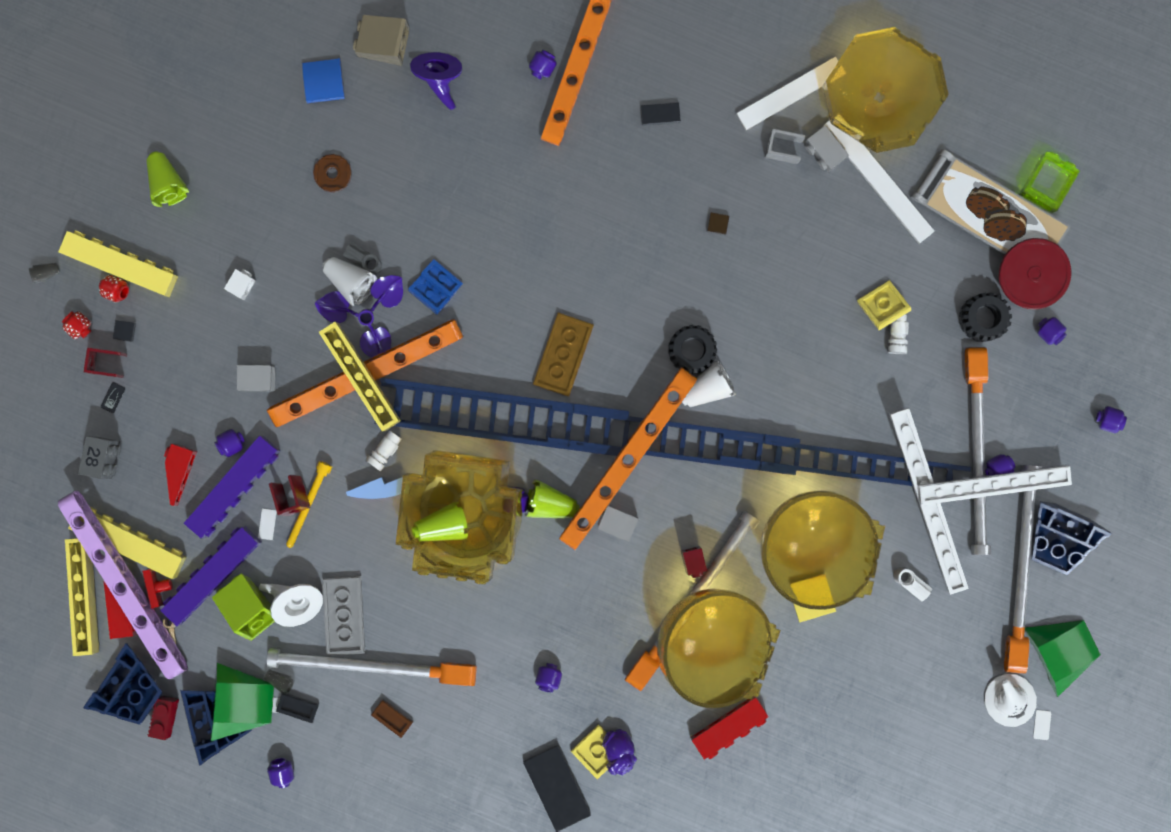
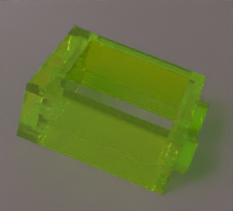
[1019,152,1080,213]

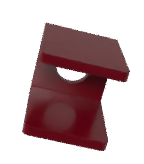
[83,348,127,378]
[269,475,311,516]

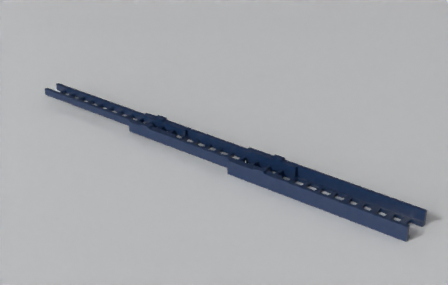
[374,378,971,486]

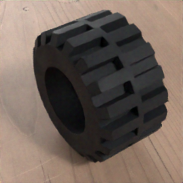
[959,292,1012,342]
[668,325,717,374]

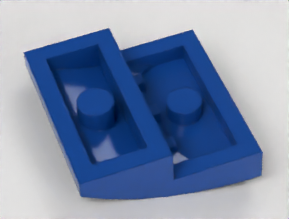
[302,58,345,103]
[408,259,463,315]

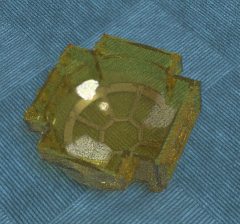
[395,450,522,584]

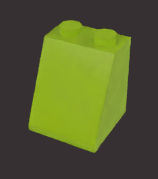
[211,573,275,641]

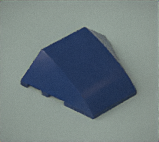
[1031,501,1112,575]
[83,643,163,725]
[180,690,252,766]

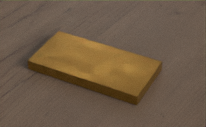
[533,312,594,397]

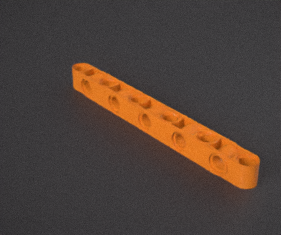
[541,0,612,146]
[266,319,463,427]
[559,367,697,550]

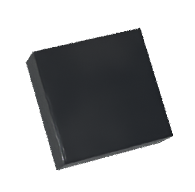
[113,320,136,342]

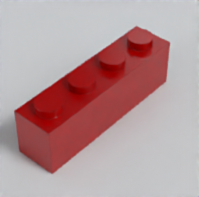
[690,695,769,760]

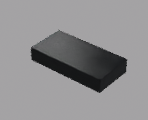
[641,102,681,126]
[276,692,319,723]

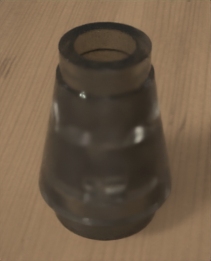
[29,262,60,283]
[264,669,295,694]

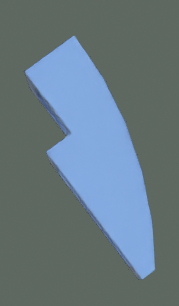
[346,477,410,499]

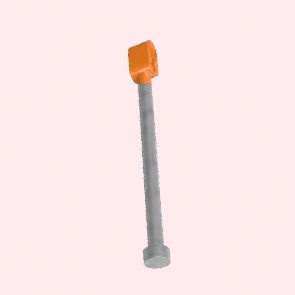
[964,347,991,555]
[1004,465,1042,674]
[625,511,760,691]
[267,648,477,686]

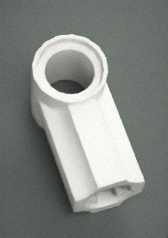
[894,568,932,602]

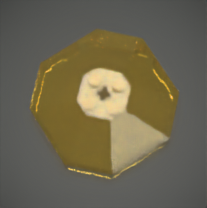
[823,27,949,153]

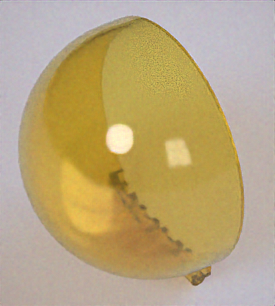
[760,490,885,610]
[657,588,781,708]

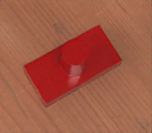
[142,569,173,609]

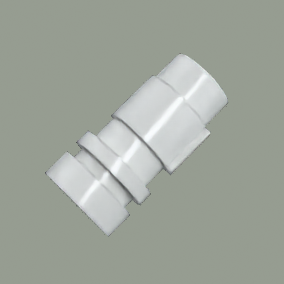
[888,315,909,354]
[365,430,402,471]

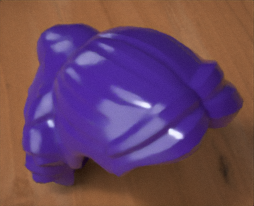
[602,729,637,776]

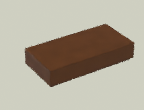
[371,699,413,738]

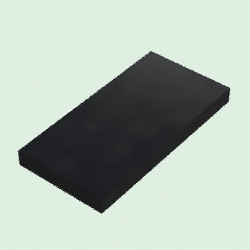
[523,745,591,832]

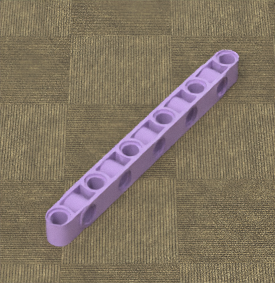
[58,491,188,679]

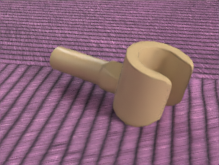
[163,619,177,644]

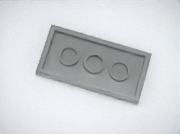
[322,576,366,656]

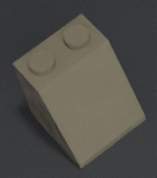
[353,15,410,66]

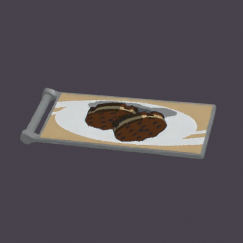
[911,149,1070,255]

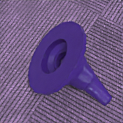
[410,52,463,110]

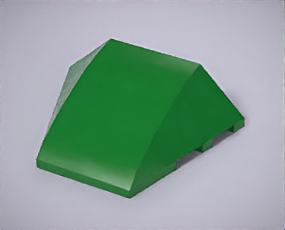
[1025,620,1101,697]
[211,663,274,741]

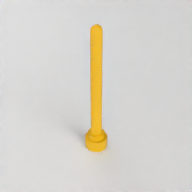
[286,461,333,548]

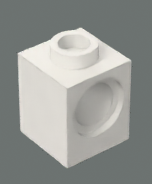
[224,269,256,300]

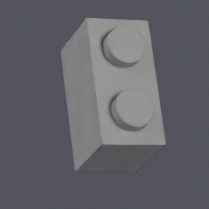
[805,125,849,173]

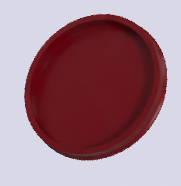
[999,238,1072,309]

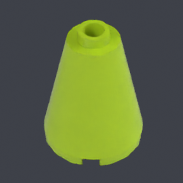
[146,151,189,207]
[525,479,580,519]
[412,502,468,541]

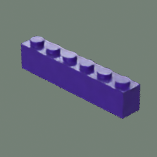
[183,436,280,538]
[160,526,262,627]

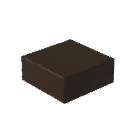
[707,212,730,235]

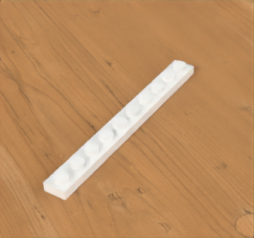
[890,407,969,595]

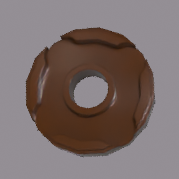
[313,154,352,193]

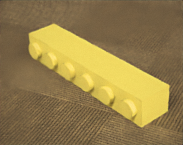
[58,230,178,298]
[319,322,401,431]
[68,506,187,579]
[65,538,99,656]

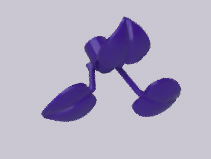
[315,275,403,358]

